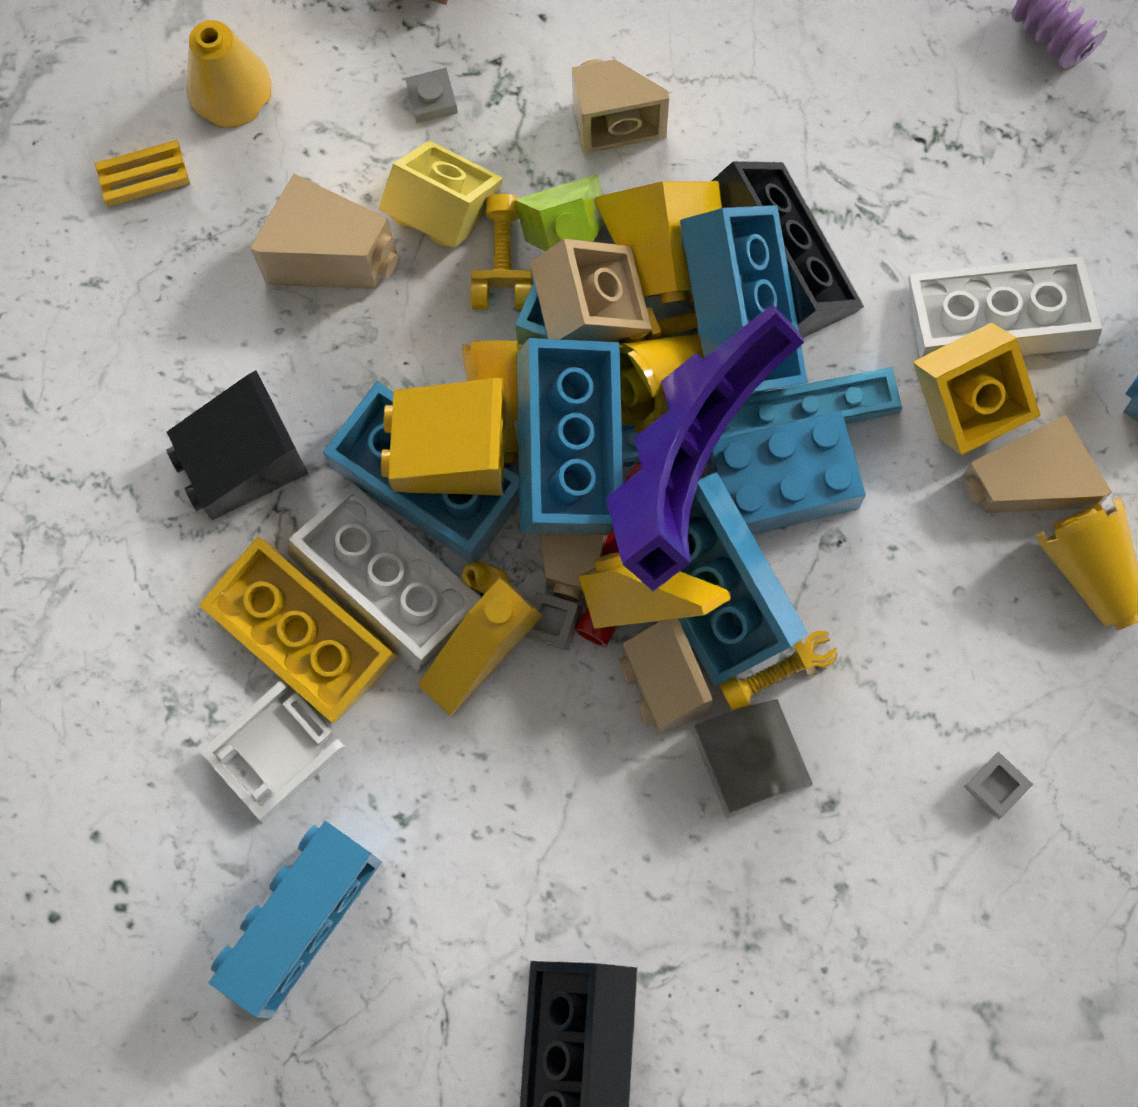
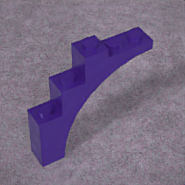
[606,304,805,591]

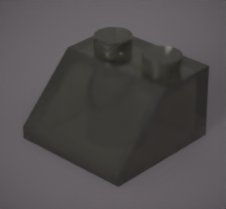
[692,699,813,819]

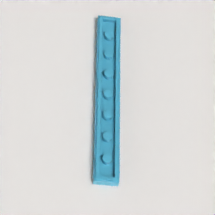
[622,367,903,467]

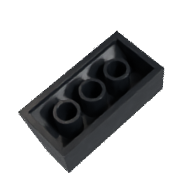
[711,161,864,338]
[520,961,637,1107]

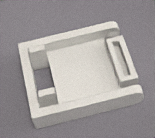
[200,680,345,822]

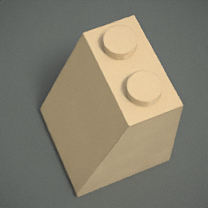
[250,174,398,289]

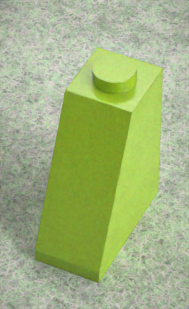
[514,174,604,251]

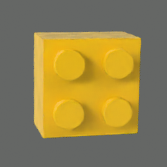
[913,323,1041,455]

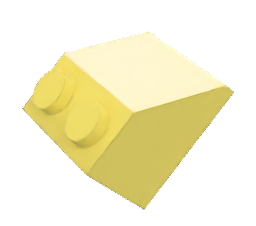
[378,140,503,248]

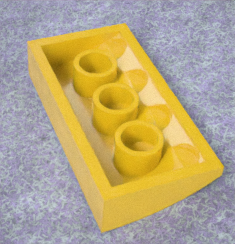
[199,536,399,723]

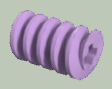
[1011,0,1107,69]

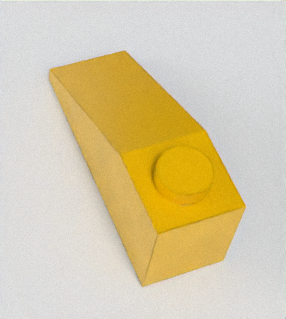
[578,553,730,628]
[418,578,544,716]

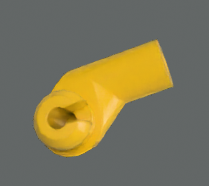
[461,561,511,594]

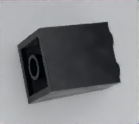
[166,370,308,520]

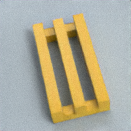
[94,140,190,207]

